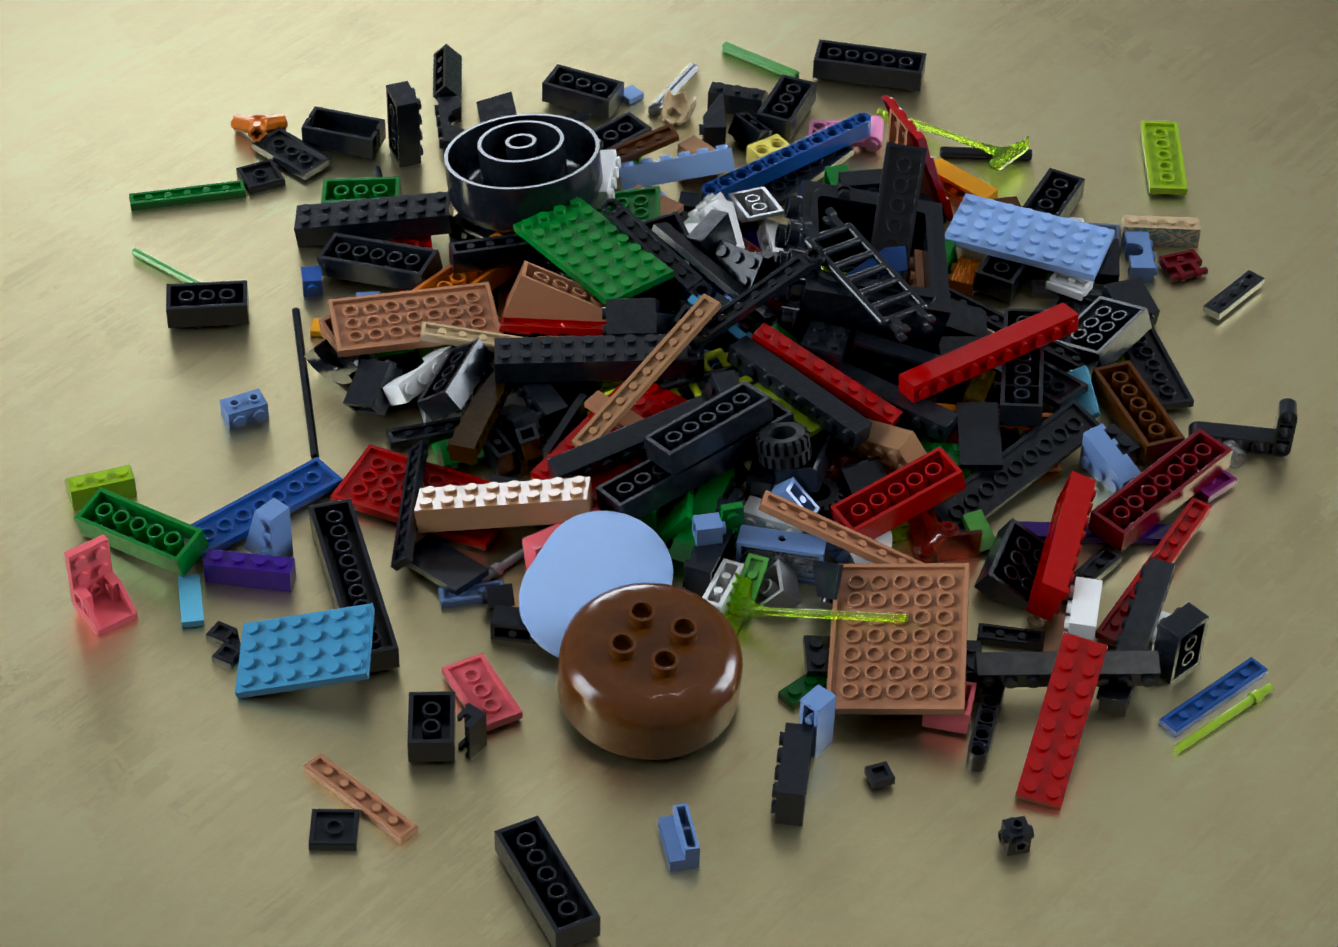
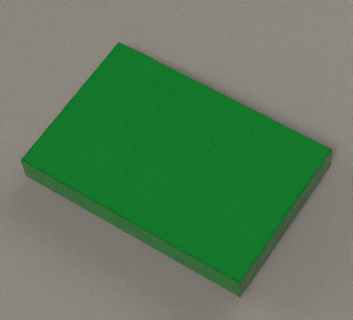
[657,489,694,544]

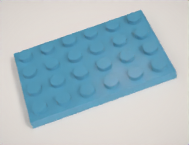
[235,603,375,699]

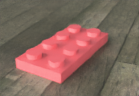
[442,653,523,731]

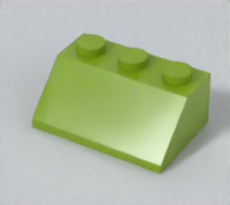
[65,465,137,511]

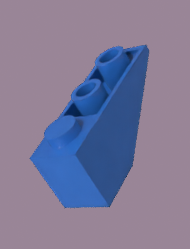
[845,246,908,278]

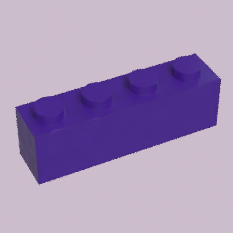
[203,549,296,592]

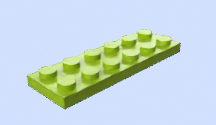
[1140,121,1188,195]

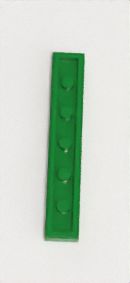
[129,180,246,211]

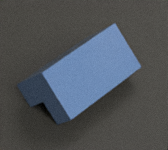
[658,803,700,872]

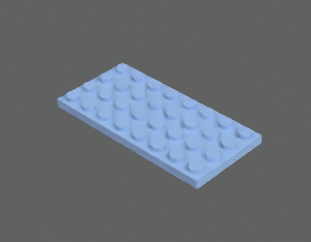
[944,193,1115,281]

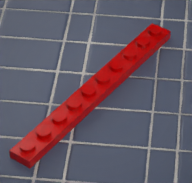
[1095,497,1212,647]

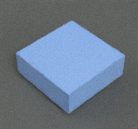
[624,85,644,105]

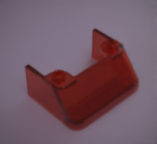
[902,507,982,563]

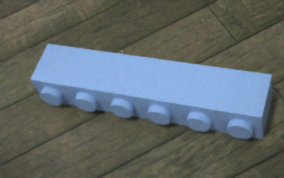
[618,144,735,190]

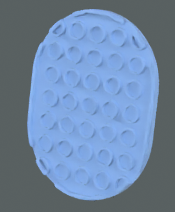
[519,511,673,658]

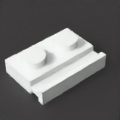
[1045,272,1094,301]

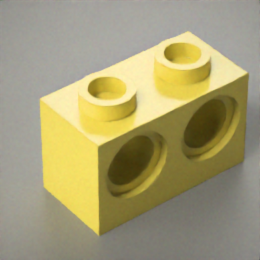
[746,134,790,163]

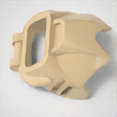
[661,90,696,126]

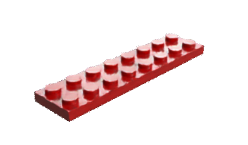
[1015,632,1108,810]

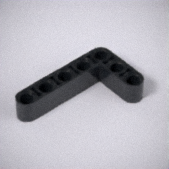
[1188,398,1297,457]
[966,670,1005,772]

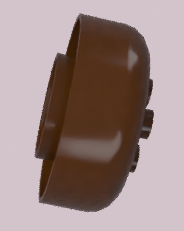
[557,583,743,760]

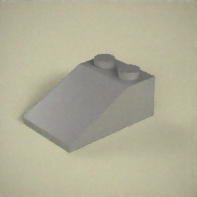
[728,186,784,222]

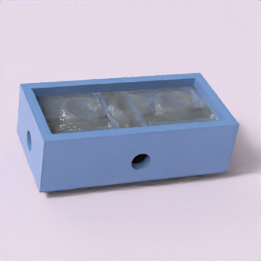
[736,525,827,586]

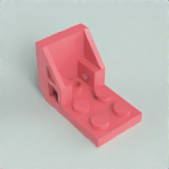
[64,534,138,637]

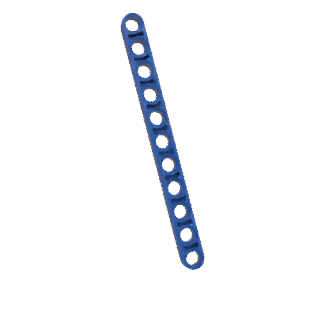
[702,113,871,201]

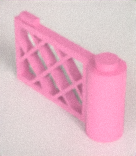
[808,115,884,152]

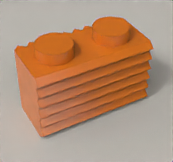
[948,256,982,298]

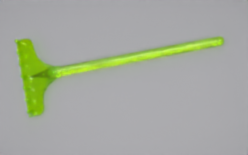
[877,108,1030,172]
[724,573,909,636]

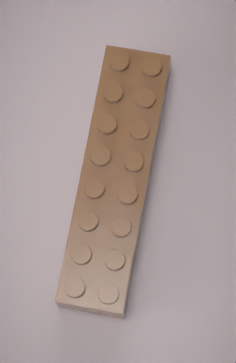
[414,476,594,533]

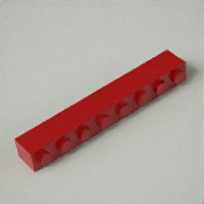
[752,322,903,426]

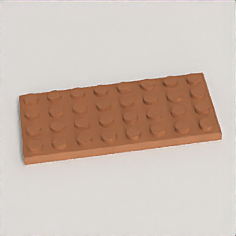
[328,282,502,357]

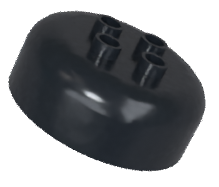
[444,113,603,233]

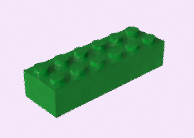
[74,487,209,577]

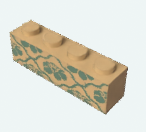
[1120,215,1201,248]

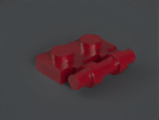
[1158,249,1208,282]

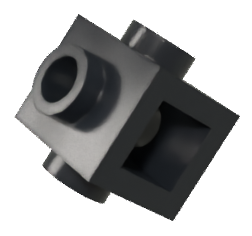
[998,816,1034,856]

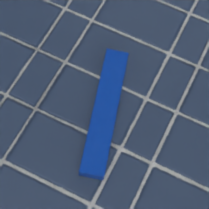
[1159,657,1268,738]

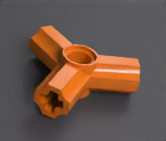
[231,114,288,141]

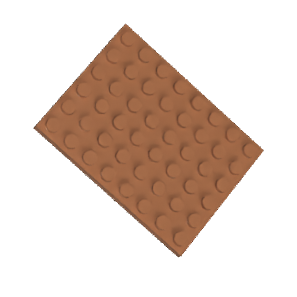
[827,563,970,715]

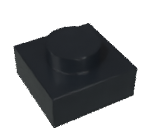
[864,761,895,789]

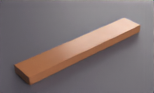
[303,753,418,845]

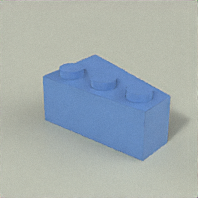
[1079,423,1141,493]
[244,498,293,558]

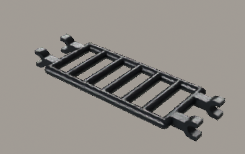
[796,207,936,343]

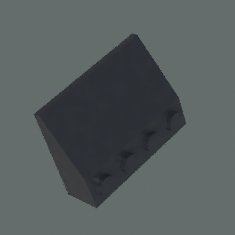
[1057,296,1152,367]
[974,518,1045,610]

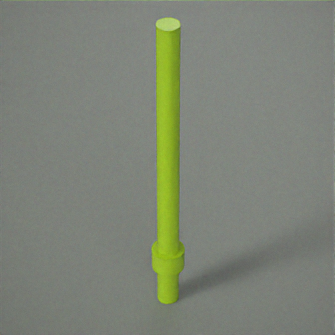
[1173,683,1274,754]

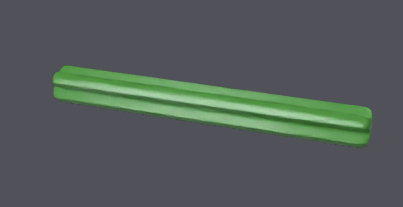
[721,42,800,78]

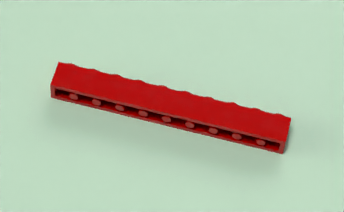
[899,303,1079,403]

